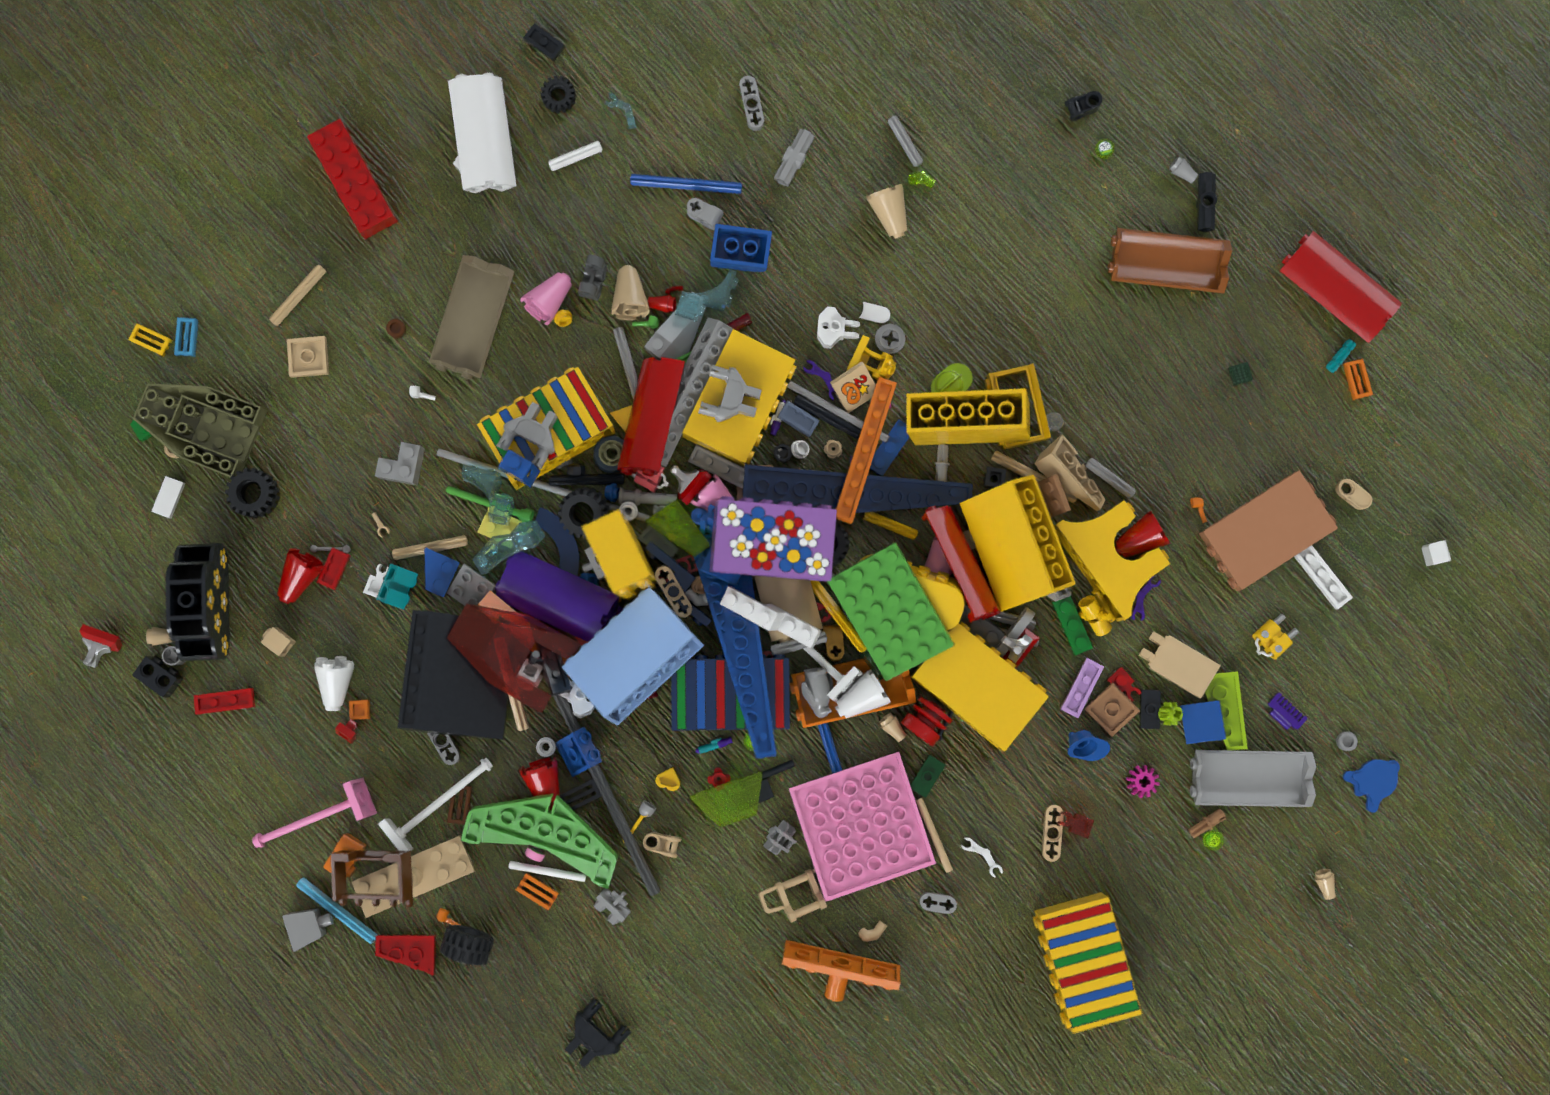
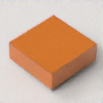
[349,700,371,720]

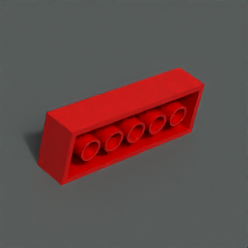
[307,118,398,239]

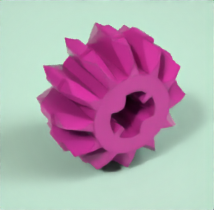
[1126,765,1160,798]

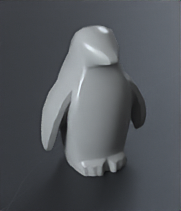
[801,668,833,718]

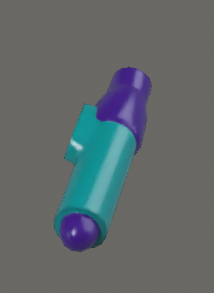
[696,737,733,754]

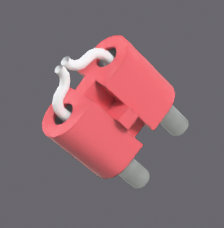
[630,466,669,493]

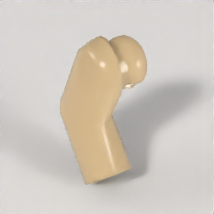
[858,920,887,942]

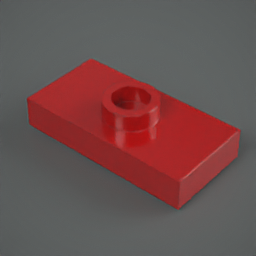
[317,547,351,590]

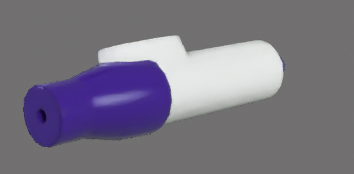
[770,400,786,436]

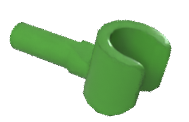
[632,316,660,329]

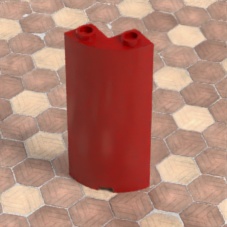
[1279,231,1402,343]
[617,357,685,476]
[922,505,1001,623]

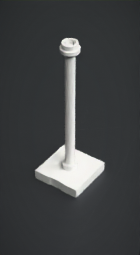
[803,647,864,702]
[378,758,493,851]

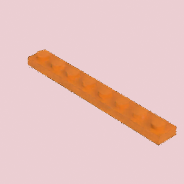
[836,377,897,524]

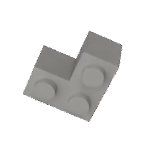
[375,442,425,486]

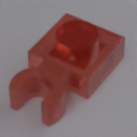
[1058,811,1094,839]

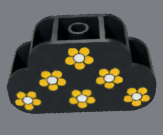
[166,543,230,661]

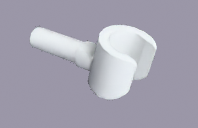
[409,386,436,401]

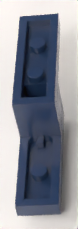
[645,541,711,627]

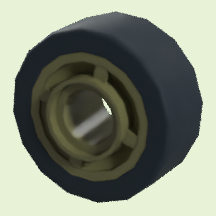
[593,436,624,473]

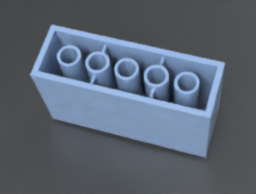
[562,587,704,726]

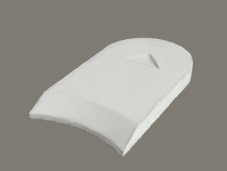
[859,302,890,324]

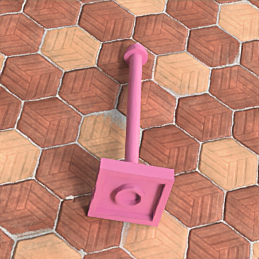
[252,778,377,848]

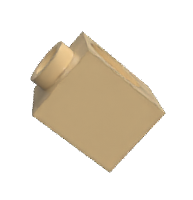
[261,627,296,657]

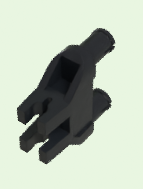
[565,998,632,1068]

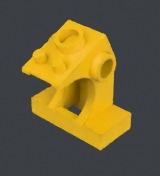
[847,335,896,380]

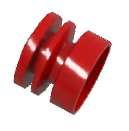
[900,696,953,747]

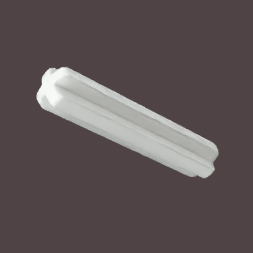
[548,141,602,171]

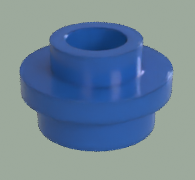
[605,483,620,503]

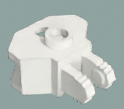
[817,307,860,349]
[558,680,595,719]

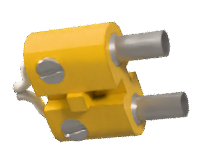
[1252,614,1299,660]

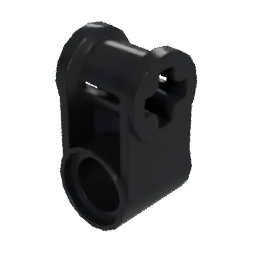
[1064,91,1103,121]

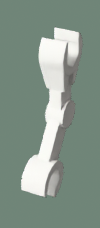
[961,837,1003,877]

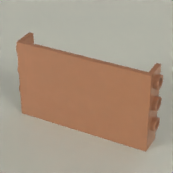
[1199,470,1338,591]

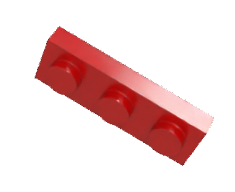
[193,688,255,715]

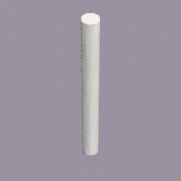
[509,861,587,882]

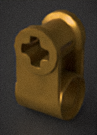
[823,624,844,662]

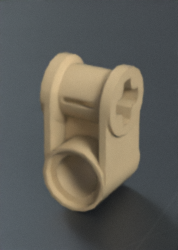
[643,832,681,858]

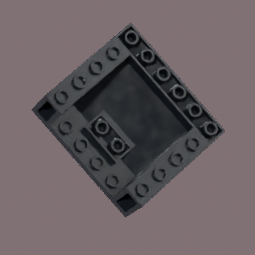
[397,610,516,740]

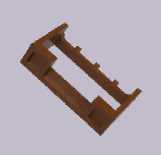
[331,850,413,907]

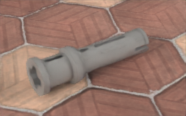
[619,487,677,506]

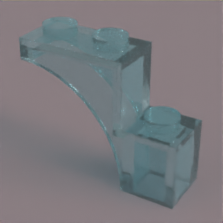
[675,269,738,322]
[461,465,515,526]
[472,521,545,574]

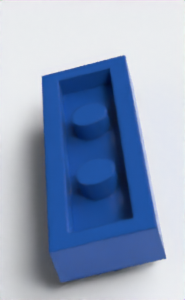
[870,419,909,476]

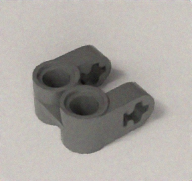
[578,254,607,301]

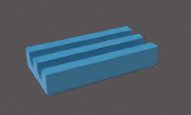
[174,317,198,357]

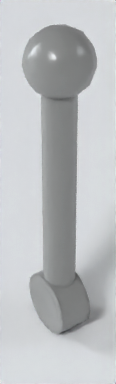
[310,545,351,553]

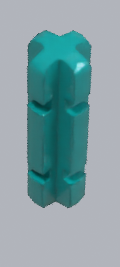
[1326,339,1356,373]

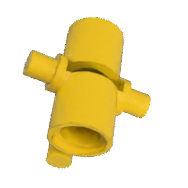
[1078,589,1116,636]

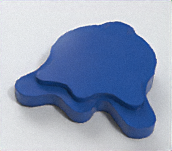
[1343,759,1400,813]

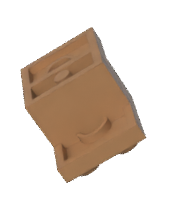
[1037,474,1071,518]

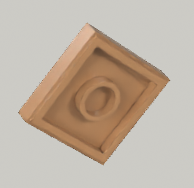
[1084,682,1140,737]

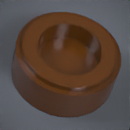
[386,319,406,339]

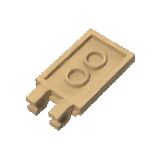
[1138,631,1221,699]

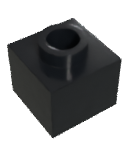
[983,466,1007,489]

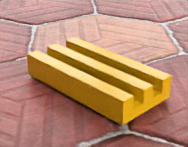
[128,323,173,357]

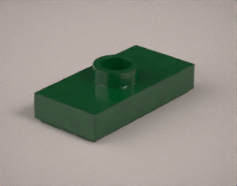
[910,755,946,798]

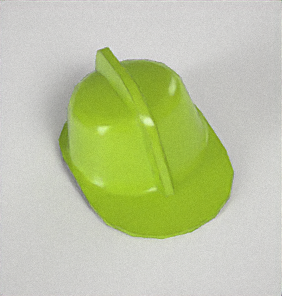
[931,363,973,393]

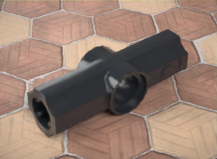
[1196,172,1217,232]

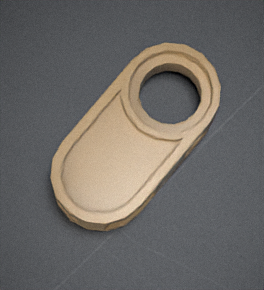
[1335,479,1372,510]

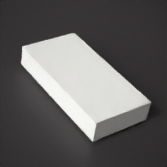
[151,476,185,519]

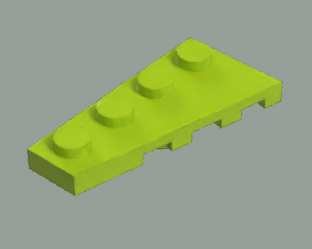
[1205,671,1248,751]

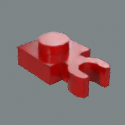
[1106,667,1141,702]

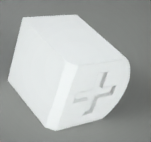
[1422,540,1452,566]

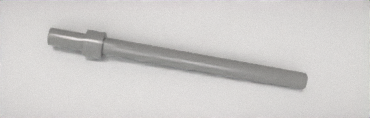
[787,381,890,443]

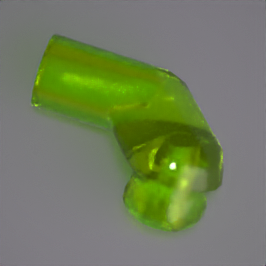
[908,171,937,189]

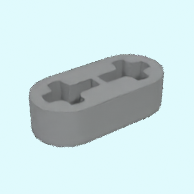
[919,892,957,914]

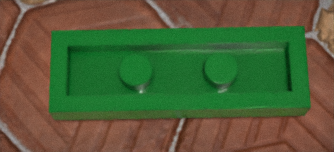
[1052,596,1093,656]

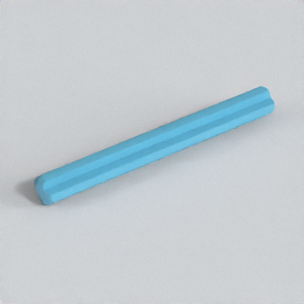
[296,878,377,944]

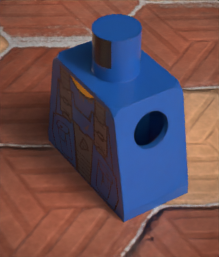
[498,450,540,488]

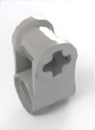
[687,198,724,230]

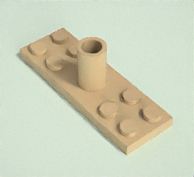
[352,835,475,918]

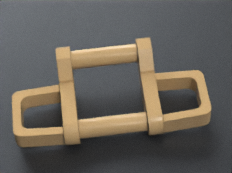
[758,869,827,923]

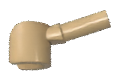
[372,512,390,537]

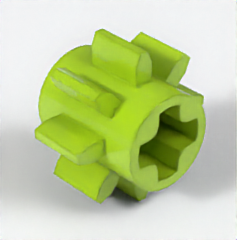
[1158,702,1183,725]

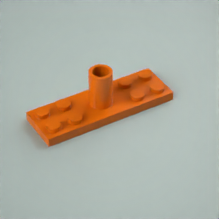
[782,940,900,1002]

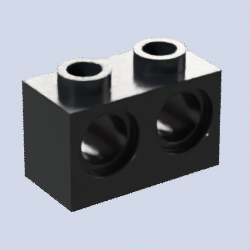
[132,655,183,698]

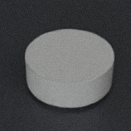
[1336,732,1358,751]

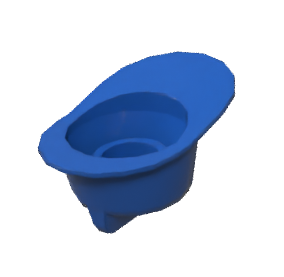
[1068,730,1110,761]

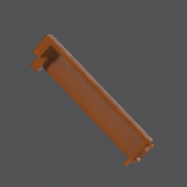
[1108,228,1232,294]

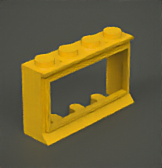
[985,363,1051,450]

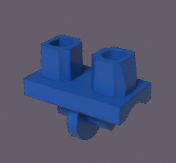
[691,504,715,535]

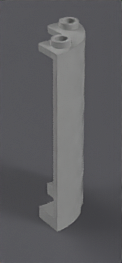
[1190,750,1316,807]

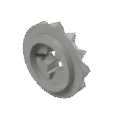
[875,324,905,354]

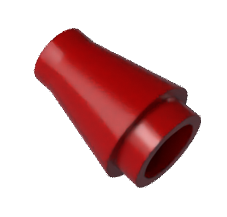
[647,295,676,314]

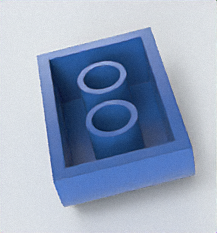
[710,224,772,272]

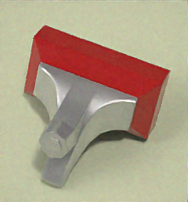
[670,465,712,505]
[79,624,123,668]
[1001,627,1040,669]

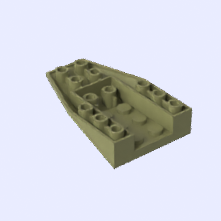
[133,383,268,477]

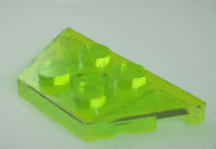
[690,772,762,827]

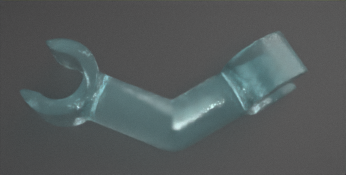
[605,93,636,129]

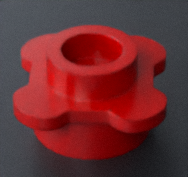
[707,767,730,790]

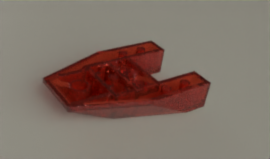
[447,603,580,713]

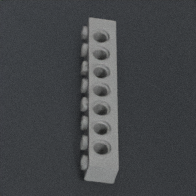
[661,318,733,467]

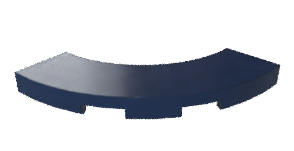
[534,507,580,577]

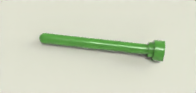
[446,486,534,525]

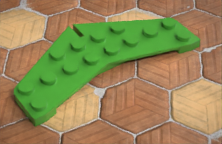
[461,794,618,889]

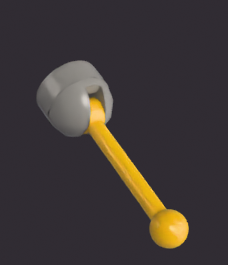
[622,800,656,843]

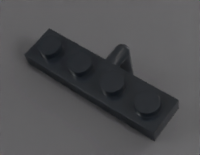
[528,620,571,696]

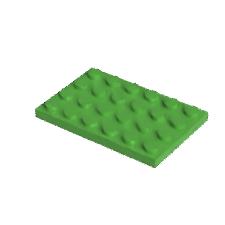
[828,542,955,681]

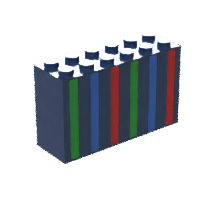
[671,654,790,731]

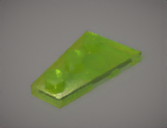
[645,499,710,557]

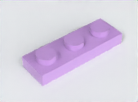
[1060,658,1104,718]

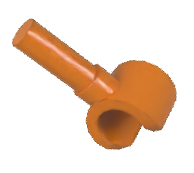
[1190,497,1207,523]
[437,908,460,925]

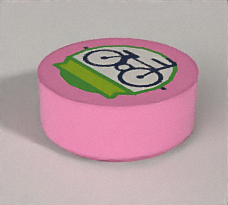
[525,846,546,862]

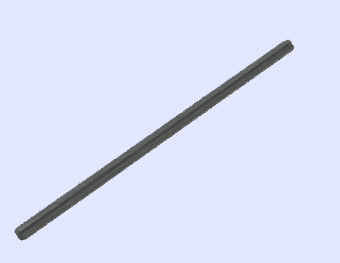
[522,615,660,896]

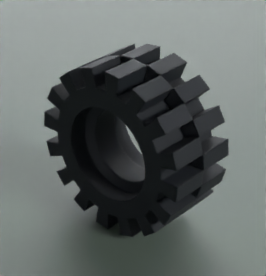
[541,76,576,114]

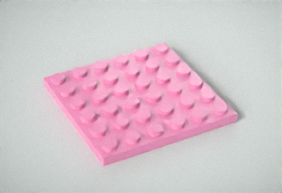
[788,752,936,901]

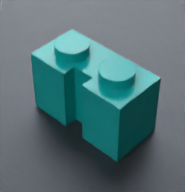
[376,563,418,610]

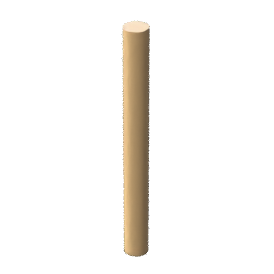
[915,798,953,873]

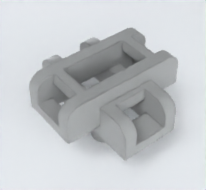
[582,547,606,580]
[763,820,797,855]

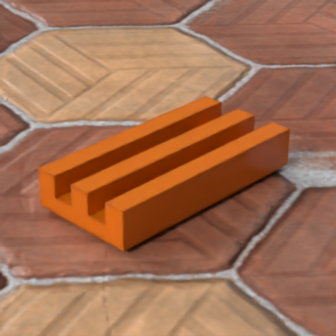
[1343,358,1373,400]
[516,873,559,910]

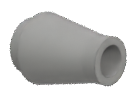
[1169,157,1198,183]

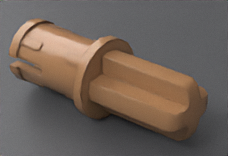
[1188,808,1226,838]

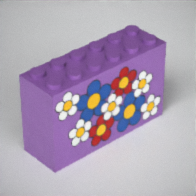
[709,496,837,581]

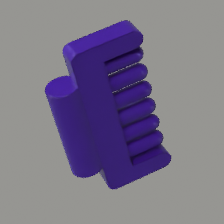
[1268,693,1307,730]

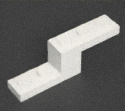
[720,586,821,648]

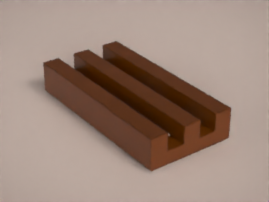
[447,783,473,825]

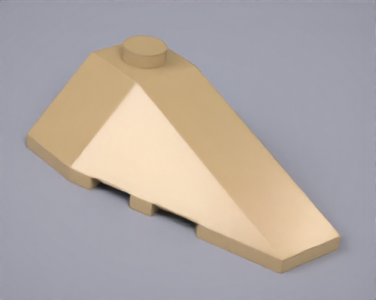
[1035,434,1105,511]

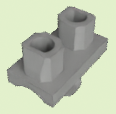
[594,888,631,925]

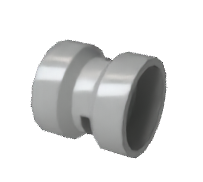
[162,646,186,666]

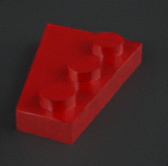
[375,935,436,976]

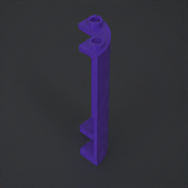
[495,550,619,642]

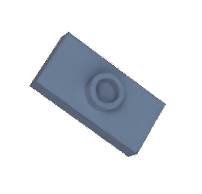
[777,400,820,437]

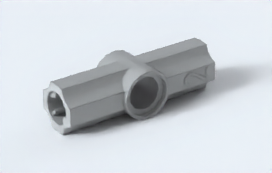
[774,129,814,186]

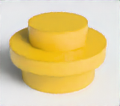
[554,310,572,327]

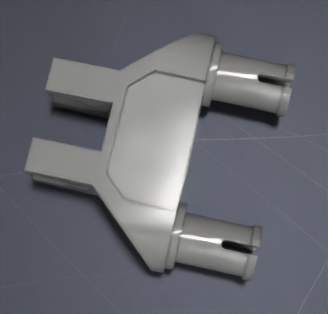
[698,364,762,422]
[496,402,558,469]

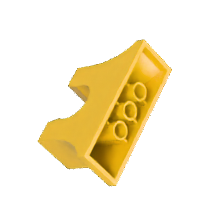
[1054,500,1170,622]

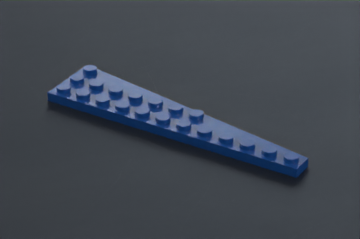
[688,534,776,759]

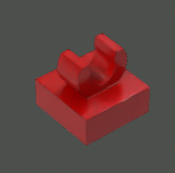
[335,719,358,744]

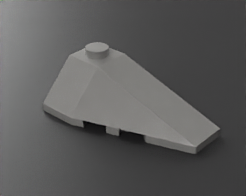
[644,292,708,360]

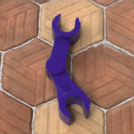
[803,360,834,401]
[1131,575,1161,621]

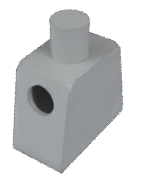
[282,908,334,952]

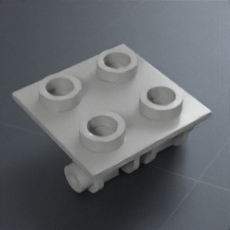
[447,563,495,615]

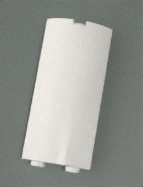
[448,73,516,193]

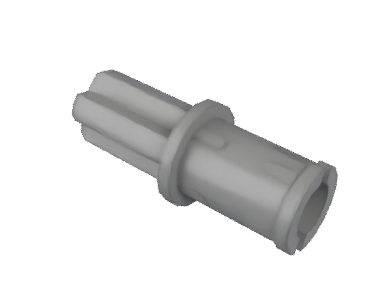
[934,444,950,482]

